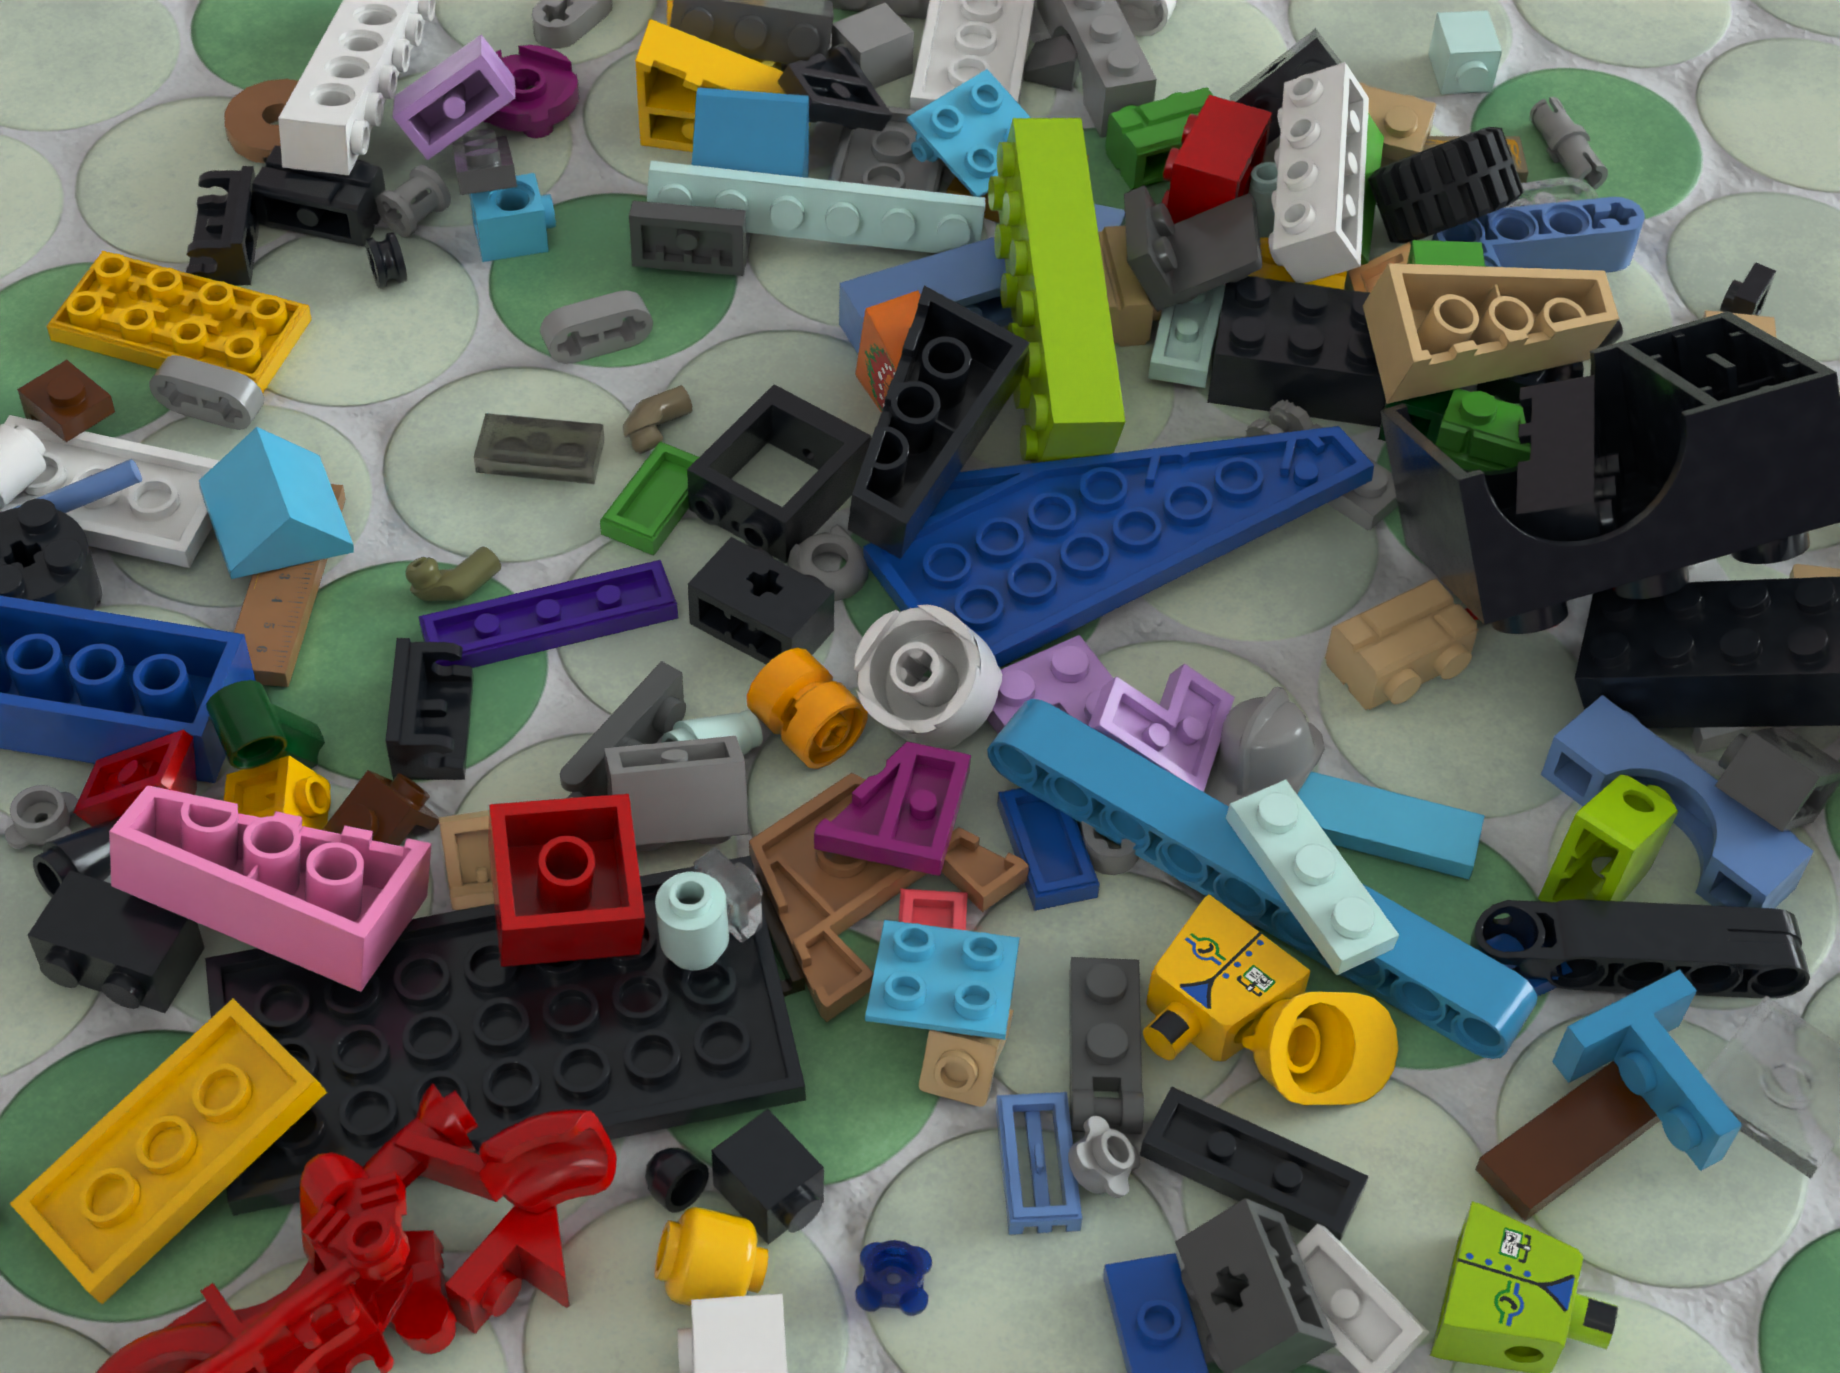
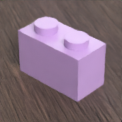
[393,34,515,160]

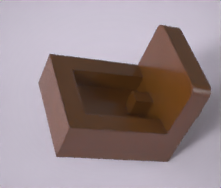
[17,360,115,442]
[322,770,439,846]

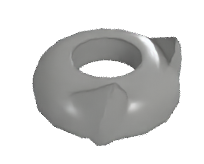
[788,524,868,601]

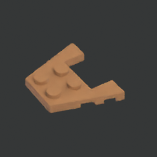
[749,773,1029,1022]

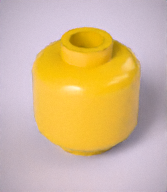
[654,1207,769,1306]

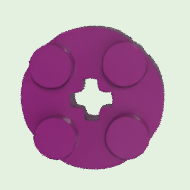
[483,45,579,138]

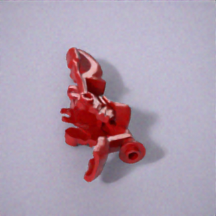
[96,1084,617,1373]

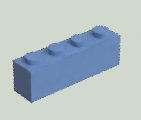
[839,237,1013,354]

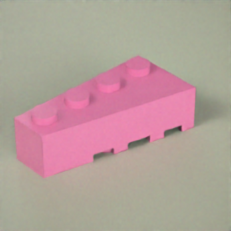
[109,785,432,992]

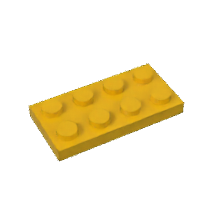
[10,998,327,1304]

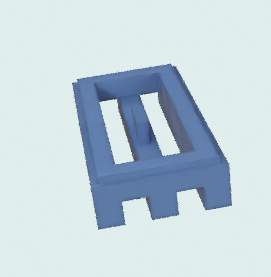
[995,1092,1082,1235]

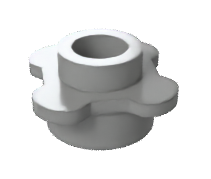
[5,785,78,849]
[1068,1116,1140,1198]

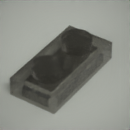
[474,413,605,484]

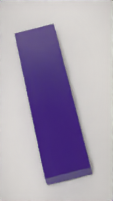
[418,560,678,668]

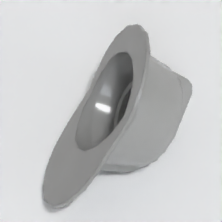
[1204,687,1325,806]

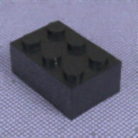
[1207,276,1386,427]

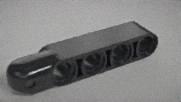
[1470,899,1810,999]

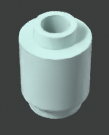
[655,872,729,970]

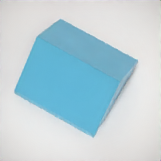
[199,427,354,579]

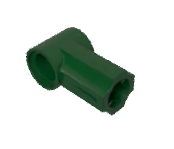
[206,680,325,770]

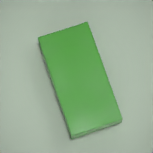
[600,442,699,556]

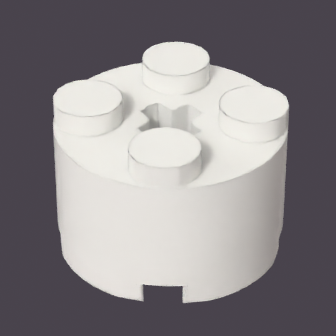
[854,605,1002,749]

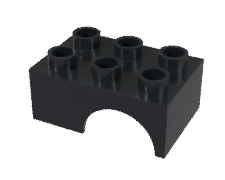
[1380,311,1840,634]

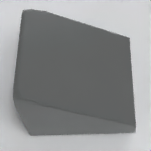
[1023,34,1080,91]

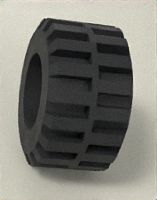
[1368,127,1524,244]

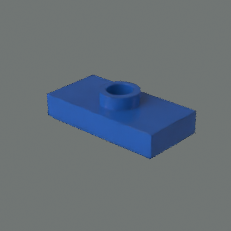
[1103,1253,1209,1373]

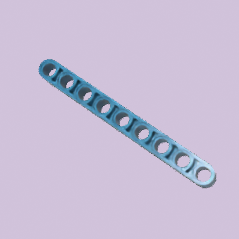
[987,699,1538,1059]

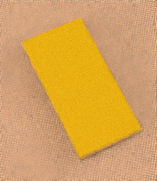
[47,251,312,393]

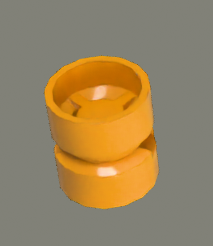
[747,648,868,769]

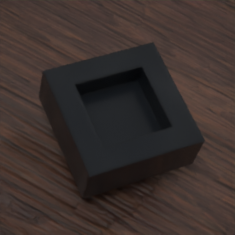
[1720,262,1776,316]

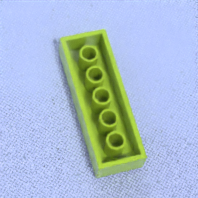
[988,118,1126,463]

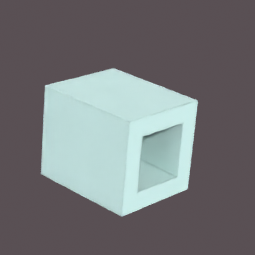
[1428,11,1502,94]

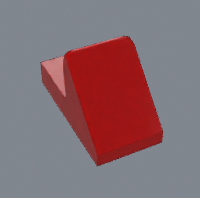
[73,729,197,826]
[445,1205,570,1334]

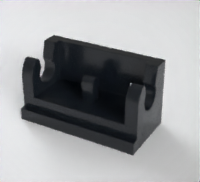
[186,166,259,285]
[385,638,474,780]

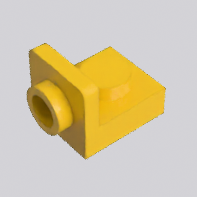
[223,756,331,830]

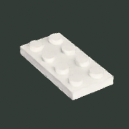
[910,0,1036,110]
[0,415,220,568]

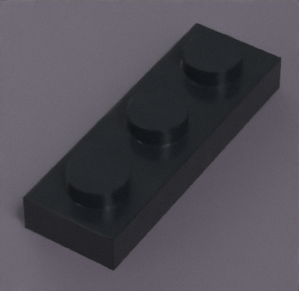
[1140,1086,1369,1241]

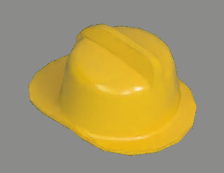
[1242,992,1399,1105]

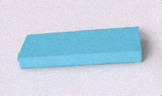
[1297,771,1485,880]

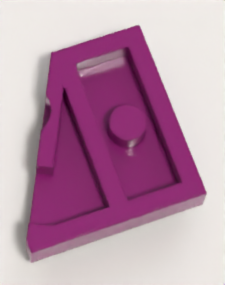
[814,741,971,876]

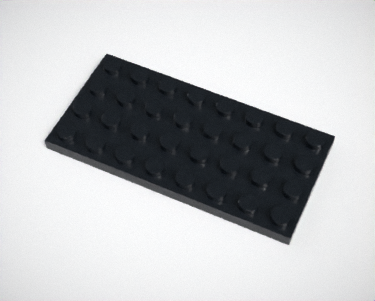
[205,855,806,1216]

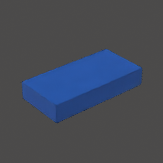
[997,788,1100,911]

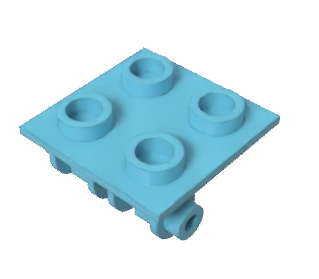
[906,69,1031,197]
[865,920,1020,1040]

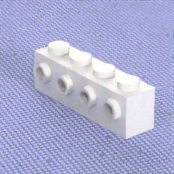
[1268,62,1369,284]

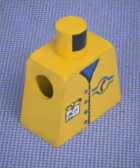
[1143,894,1311,1061]

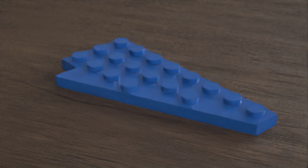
[863,426,1374,667]

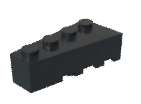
[848,285,1030,559]

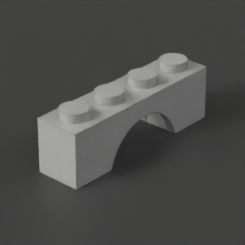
[1036,0,1157,138]

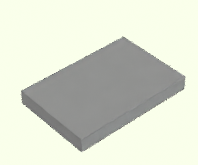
[828,106,945,192]

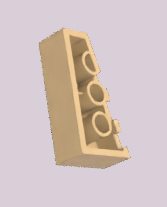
[1363,263,1619,404]

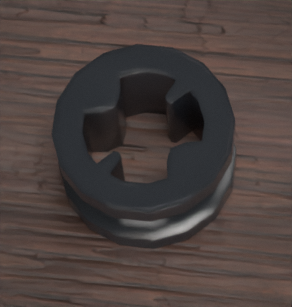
[365,232,407,288]

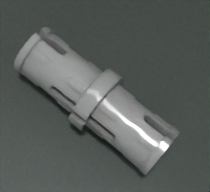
[1529,97,1608,193]

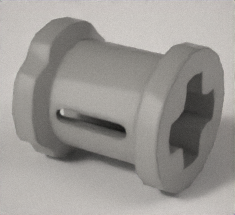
[376,165,451,237]

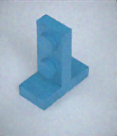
[1552,970,1742,1171]

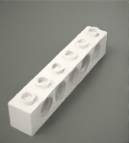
[278,0,436,176]

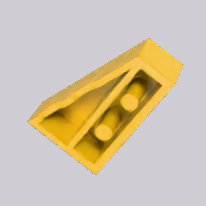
[635,19,811,152]

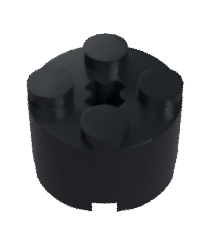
[0,499,102,610]

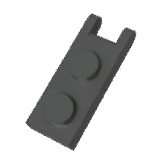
[560,661,686,798]

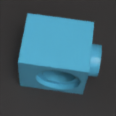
[469,173,556,262]

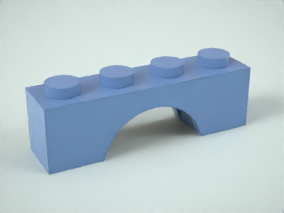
[1541,695,1814,908]

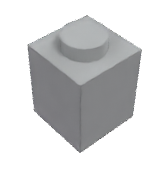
[828,3,914,89]

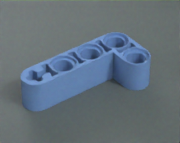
[1432,197,1645,273]

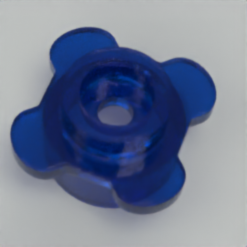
[855,1240,932,1316]

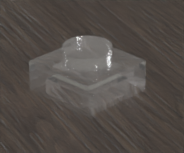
[694,847,763,943]

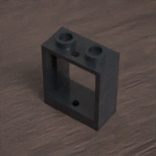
[687,384,871,563]

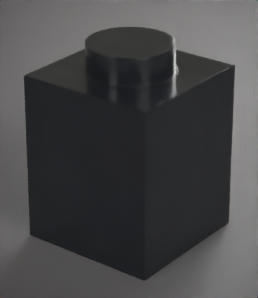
[711,1109,824,1244]

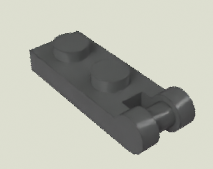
[1069,957,1144,1134]

